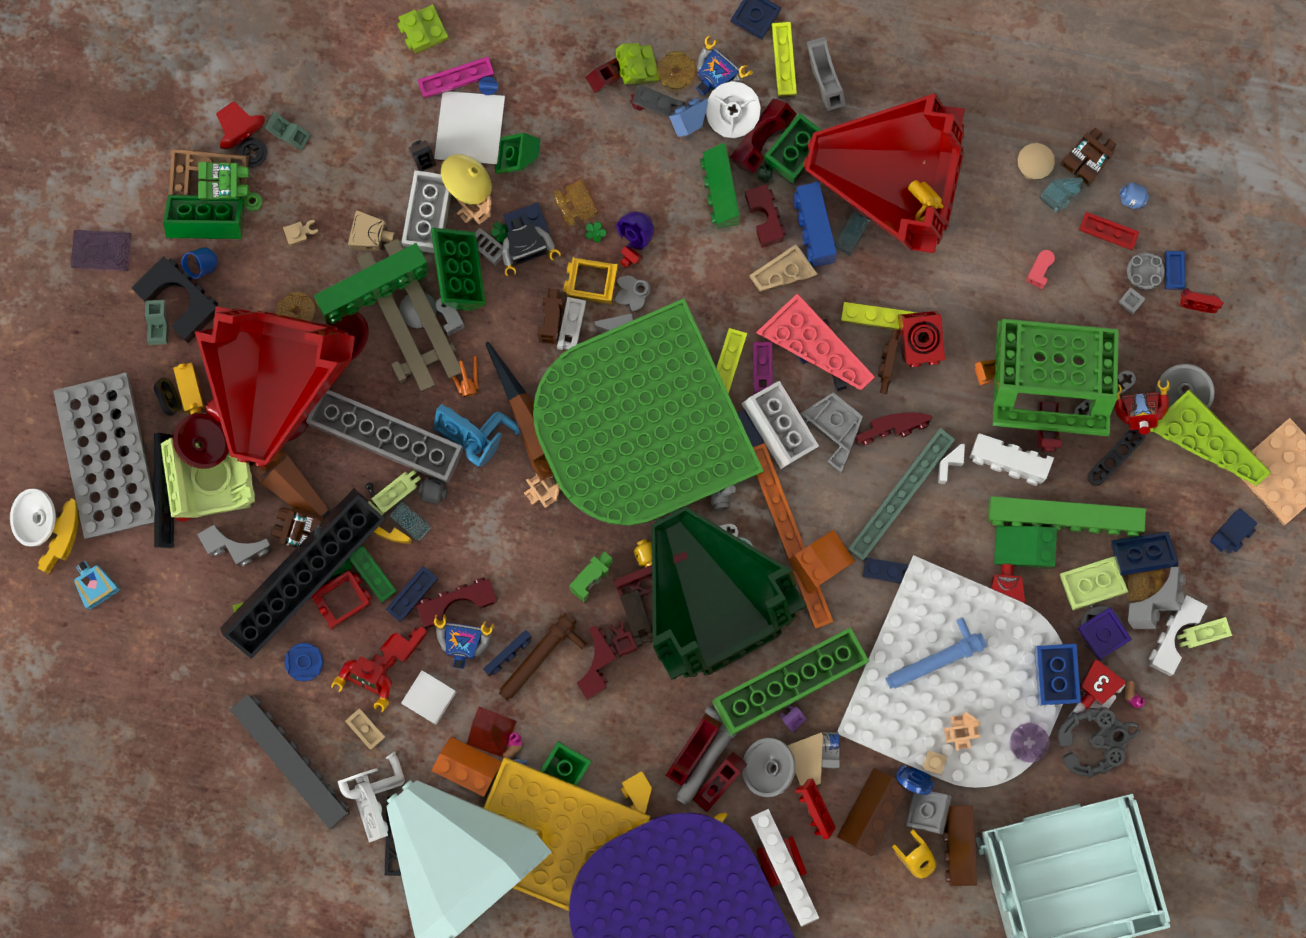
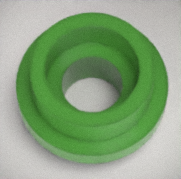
[244,192,263,211]

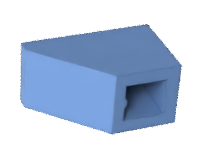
[669,98,708,137]

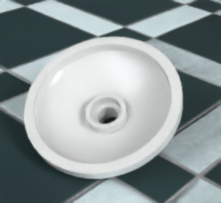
[10,489,56,547]

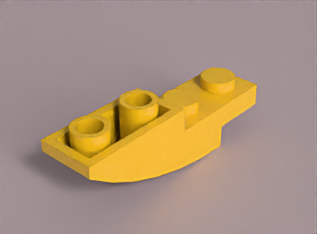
[38,498,80,574]

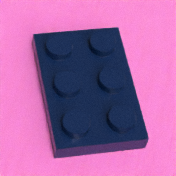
[1111,532,1178,576]

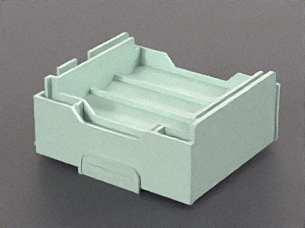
[975,794,1171,938]

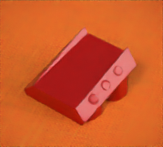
[1179,287,1224,313]
[756,836,807,887]

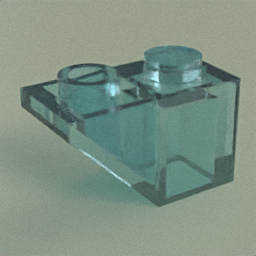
[1040,178,1083,213]

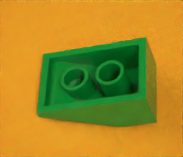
[994,526,1057,569]

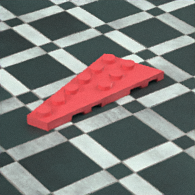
[756,293,876,390]

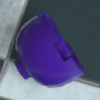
[616,211,655,249]

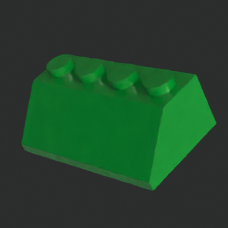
[700,143,740,229]
[163,195,244,239]

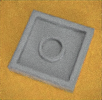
[906,791,952,835]

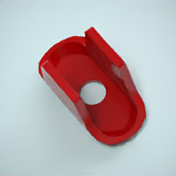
[216,102,265,150]

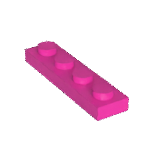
[417,57,495,99]

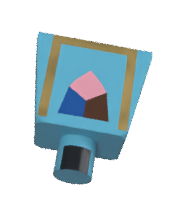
[74,561,121,610]

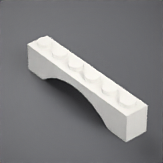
[751,809,819,927]

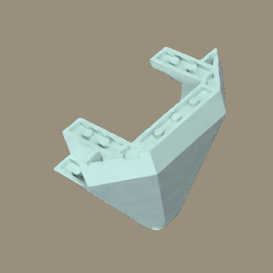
[386,780,552,938]

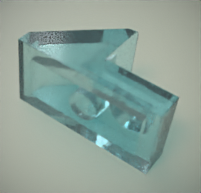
[389,502,431,541]

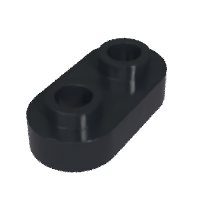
[153,378,181,415]

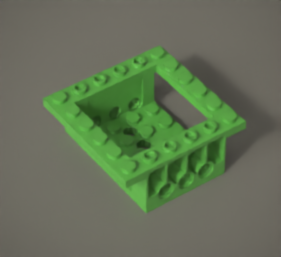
[992,319,1119,436]

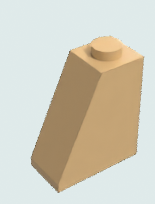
[788,732,823,786]

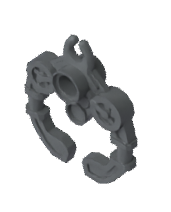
[1057,707,1140,778]

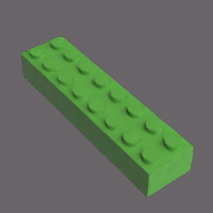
[712,627,869,737]

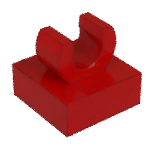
[620,246,644,268]

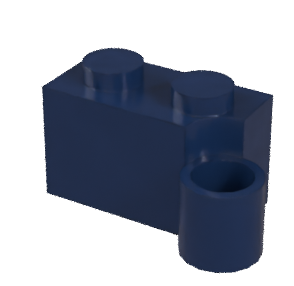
[1209,508,1258,554]

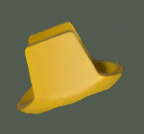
[892,830,936,879]

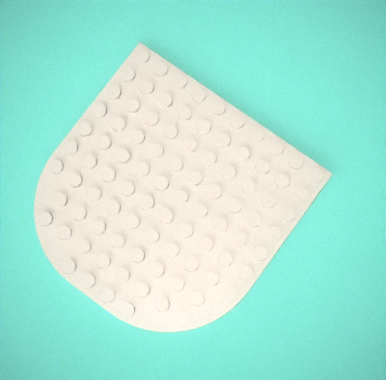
[837,555,1063,788]

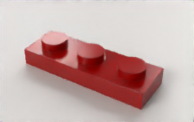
[1079,212,1139,251]

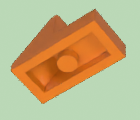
[975,360,995,385]

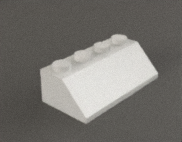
[742,381,819,469]

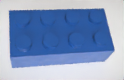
[793,182,837,268]

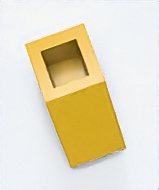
[621,771,652,814]

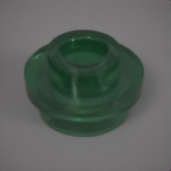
[758,164,773,183]

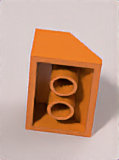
[431,737,502,798]

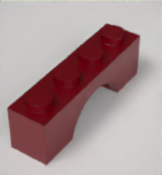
[730,98,797,173]
[416,577,498,629]

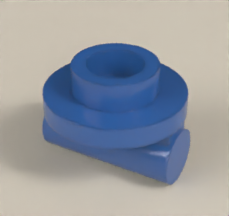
[479,76,498,95]

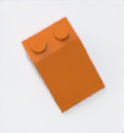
[788,529,855,592]

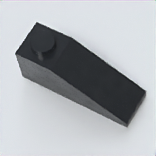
[409,140,436,171]

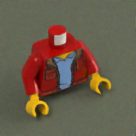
[1114,380,1170,435]

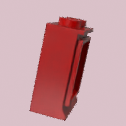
[311,571,372,630]

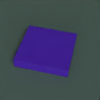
[1077,607,1132,661]

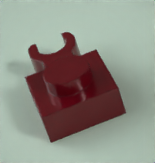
[611,621,637,657]

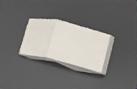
[938,444,965,484]

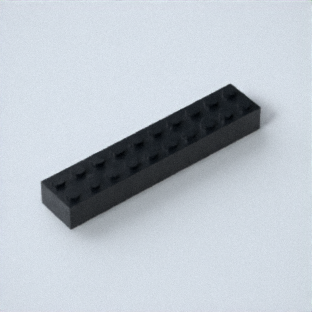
[220,488,386,659]

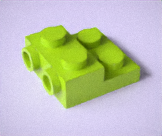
[397,4,449,54]
[616,43,660,85]

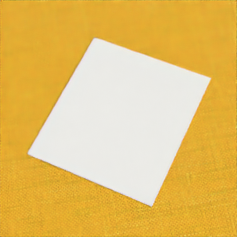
[434,91,505,164]

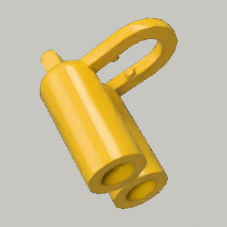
[908,180,944,222]

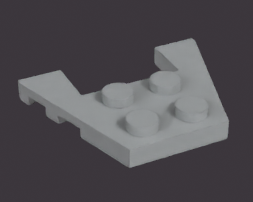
[800,392,863,472]

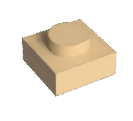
[922,750,947,775]

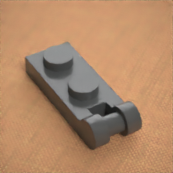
[632,84,686,119]

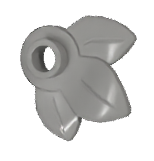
[615,275,650,311]

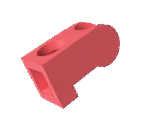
[1026,250,1055,289]

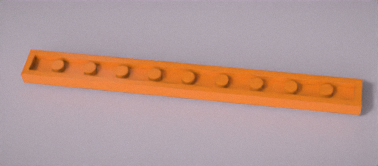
[753,443,833,629]

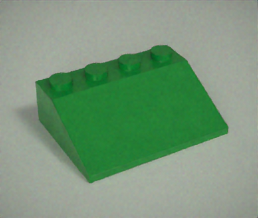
[431,227,486,311]

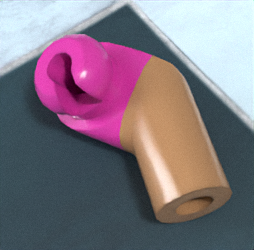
[1125,681,1145,708]
[502,732,522,759]

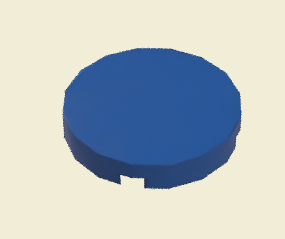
[284,643,324,682]
[896,765,935,795]

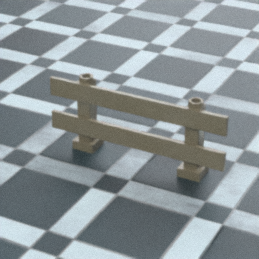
[356,239,462,392]

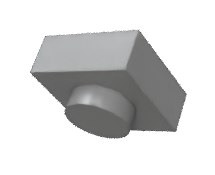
[1118,287,1145,315]

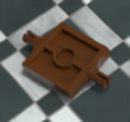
[878,329,900,394]

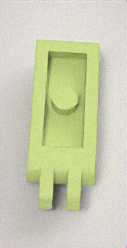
[371,470,421,514]
[1177,617,1232,649]

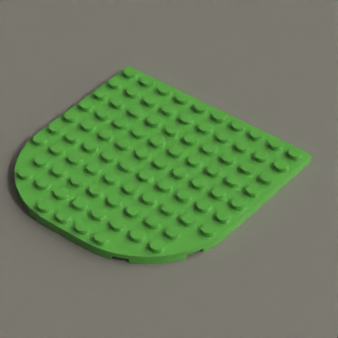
[533,298,764,525]

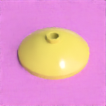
[441,154,492,204]

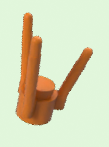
[452,356,479,397]

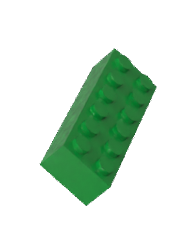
[313,243,429,325]

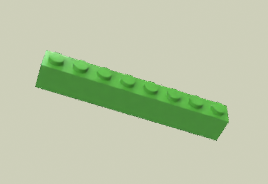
[988,496,1146,537]

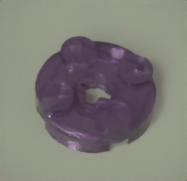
[1009,723,1050,763]

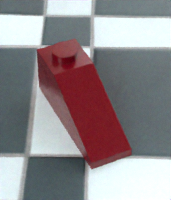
[585,58,622,93]
[692,752,748,812]

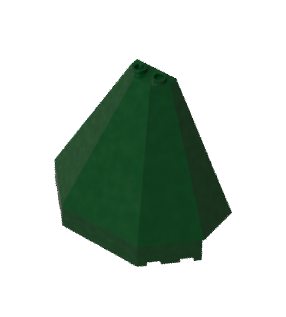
[651,506,807,680]

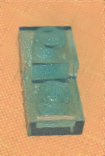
[835,212,870,256]

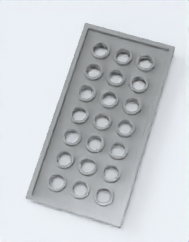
[53,373,155,539]

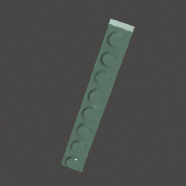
[848,428,955,561]

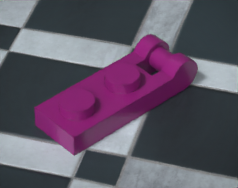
[753,342,773,395]

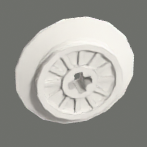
[706,81,761,138]

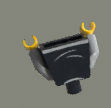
[501,217,561,276]

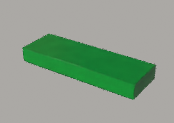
[349,545,397,603]

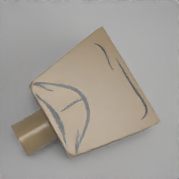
[348,211,395,251]

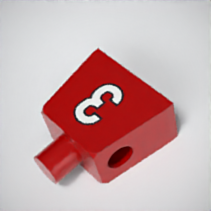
[1080,659,1126,709]

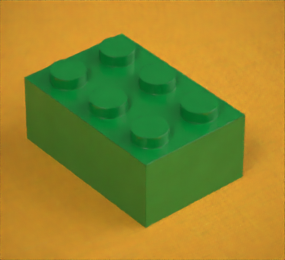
[764,113,821,185]

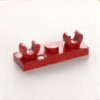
[795,778,836,840]

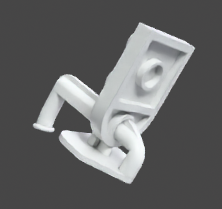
[337,751,405,843]

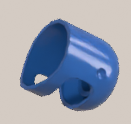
[181,247,218,279]

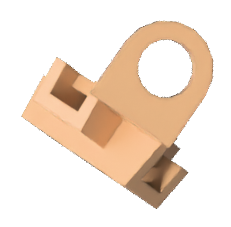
[457,196,492,225]
[524,473,560,508]
[944,712,981,751]

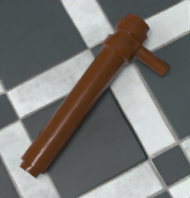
[499,612,587,701]

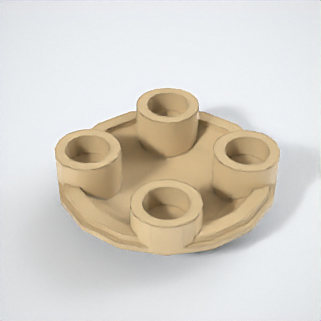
[1017,143,1055,179]

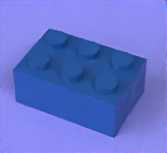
[1034,644,1081,706]

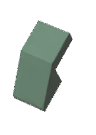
[264,112,311,151]
[145,300,168,345]

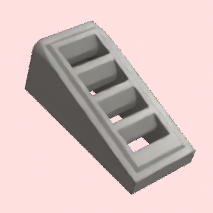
[475,228,503,266]

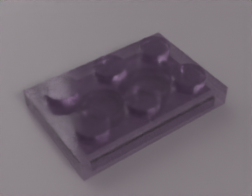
[70,230,132,271]

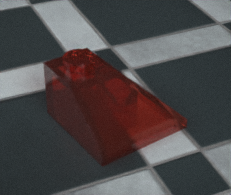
[467,707,517,758]

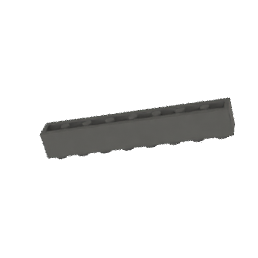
[230,694,350,829]

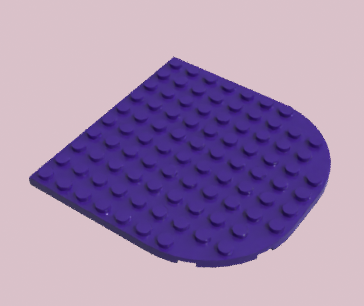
[569,812,795,938]

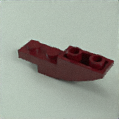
[855,413,933,446]

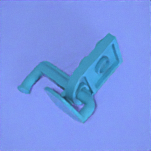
[433,404,520,467]

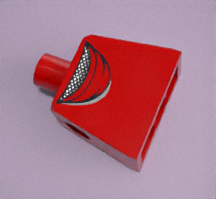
[990,564,1025,604]

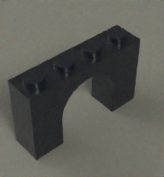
[132,256,218,343]

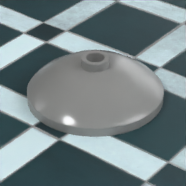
[1156,363,1215,408]
[742,738,796,797]

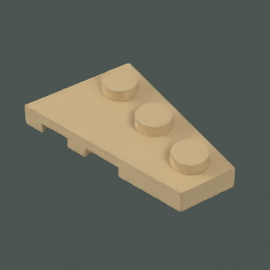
[749,244,818,292]

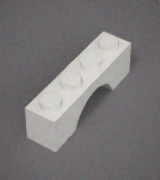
[1149,595,1207,676]

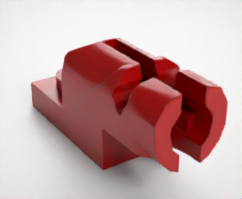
[371,626,428,672]

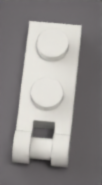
[557,297,586,350]

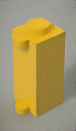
[173,362,206,414]

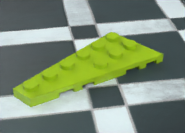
[1150,389,1271,486]

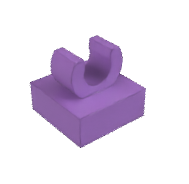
[780,705,807,732]

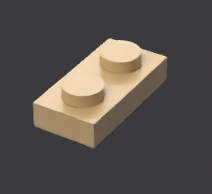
[345,708,386,750]

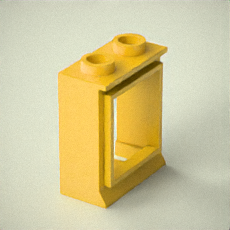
[564,257,618,305]

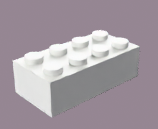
[402,170,452,253]

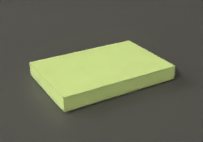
[1059,556,1128,611]

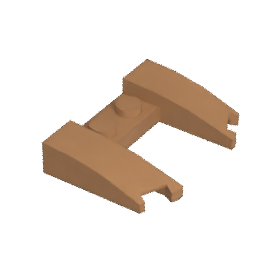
[169,148,249,199]

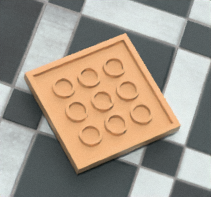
[1241,418,1306,525]

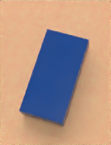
[1165,251,1186,290]

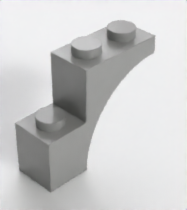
[807,36,846,111]
[197,525,273,567]
[1128,567,1186,629]

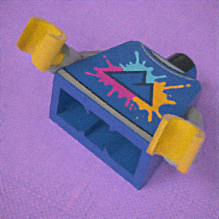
[696,35,753,95]
[434,615,495,669]

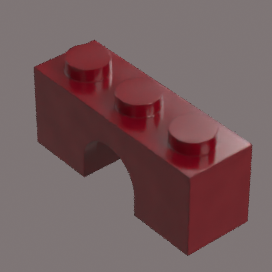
[745,184,786,248]

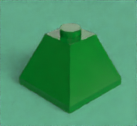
[495,133,541,174]
[539,741,592,786]

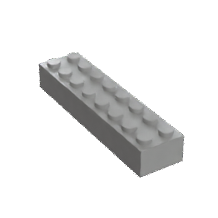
[306,390,464,484]

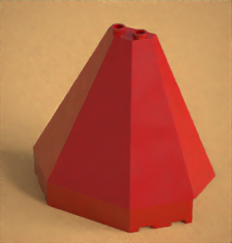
[804,93,965,253]
[195,306,355,467]

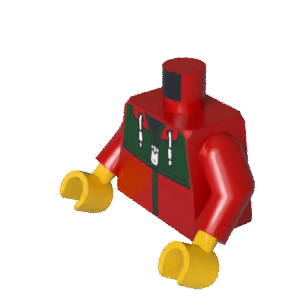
[331,656,392,712]

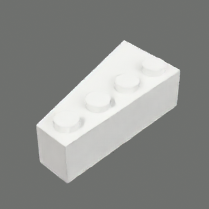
[969,433,1054,486]

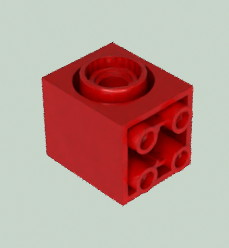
[898,311,945,367]

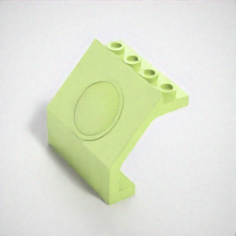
[161,438,255,518]

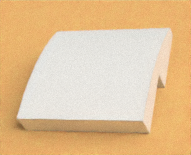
[401,670,457,725]

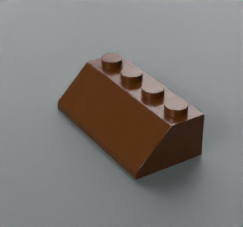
[837,768,908,856]
[943,805,977,886]

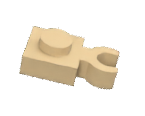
[283,220,319,247]

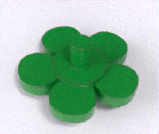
[586,221,607,242]
[490,222,508,243]

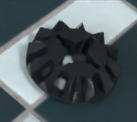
[237,138,268,168]

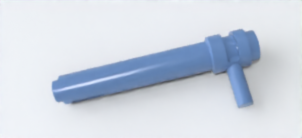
[885,617,987,689]

